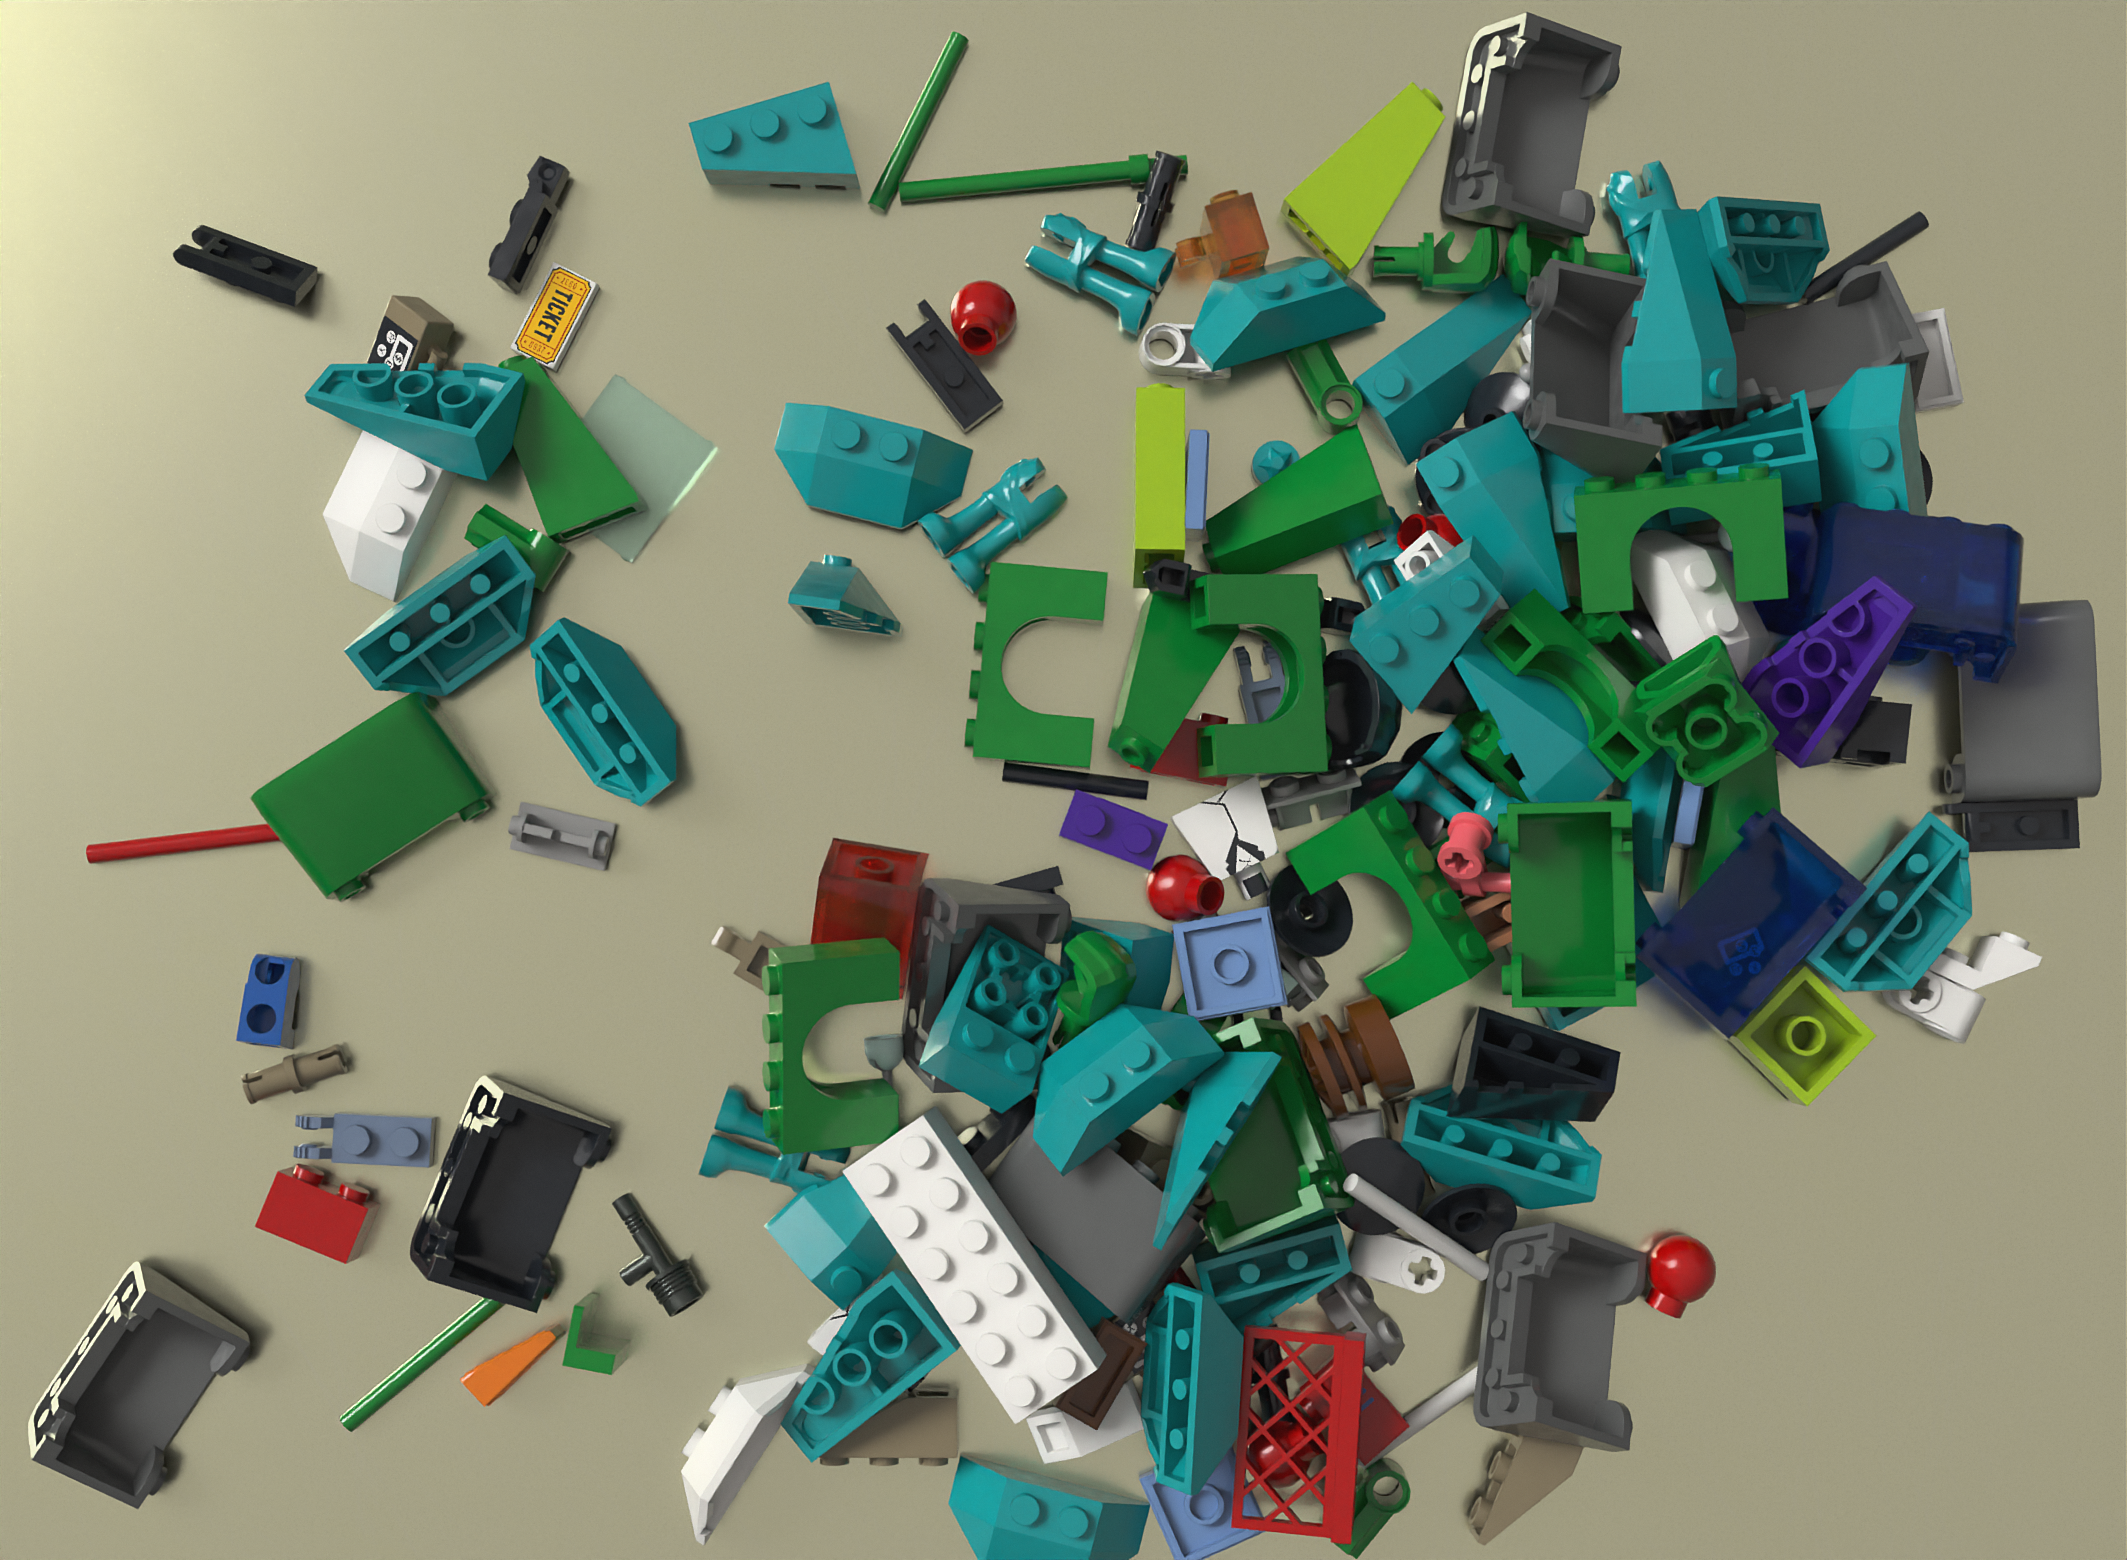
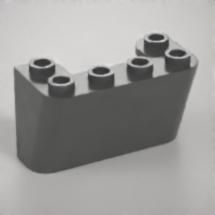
[988,1116,1206,1326]

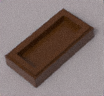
[1052,1316,1148,1430]

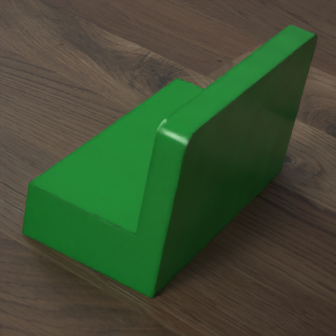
[562,1293,631,1375]

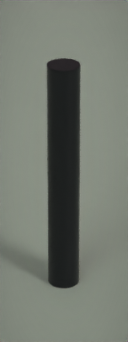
[1800,211,1929,305]
[1002,762,1149,800]

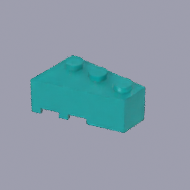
[1349,535,1504,714]

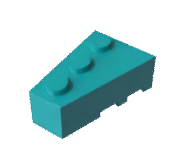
[689,82,861,189]
[1660,389,1822,525]
[1192,1214,1352,1337]

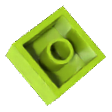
[1723,965,1876,1107]

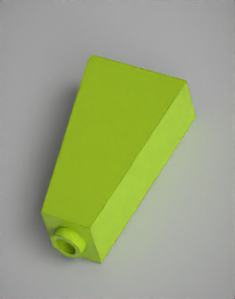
[1280,81,1446,277]
[1133,383,1185,588]

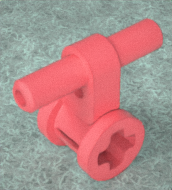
[1437,812,1511,897]

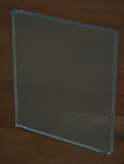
[583,374,717,563]

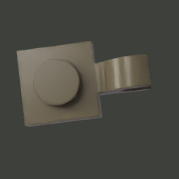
[711,926,786,991]

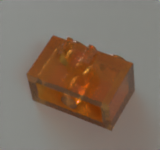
[1175,190,1269,279]

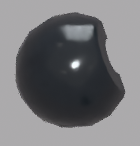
[1322,649,1403,770]

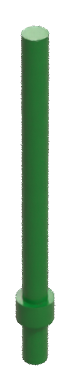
[899,154,1188,202]

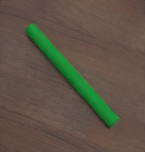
[868,31,969,212]
[340,1297,505,1432]

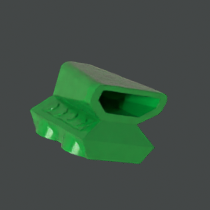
[1634,635,1779,787]

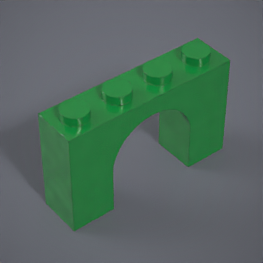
[1574,463,1788,614]
[964,562,1108,770]
[1189,574,1332,778]
[1285,790,1495,1020]
[762,937,900,1155]

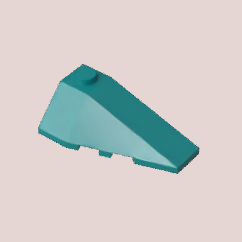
[1352,274,1532,466]

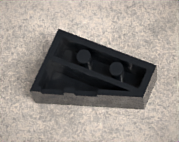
[1775,696,1912,769]
[1446,1006,1621,1122]

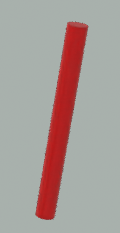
[86,823,281,864]

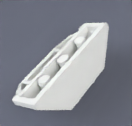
[323,430,458,602]
[1630,529,1770,684]
[681,1363,815,1545]

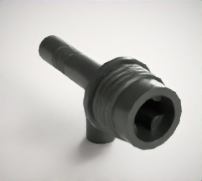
[612,1193,704,1317]

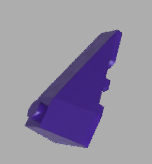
[1741,575,1918,769]

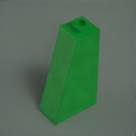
[498,355,648,544]
[1202,424,1394,574]
[1107,592,1241,773]
[1679,745,1790,929]

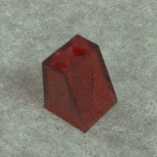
[810,838,929,999]

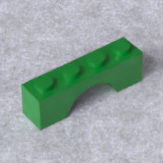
[1480,588,1661,783]

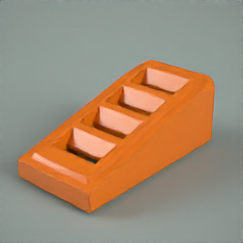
[460,1324,565,1407]

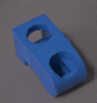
[236,953,300,1050]

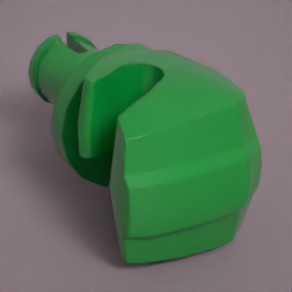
[1503,222,1630,296]
[1373,226,1499,293]
[1052,931,1137,1049]

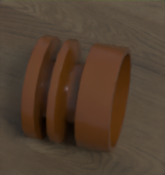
[1296,994,1415,1121]

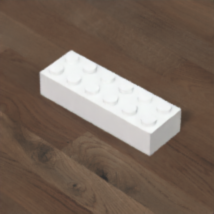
[842,1106,1107,1424]

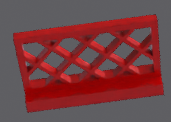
[1231,1325,1367,1545]

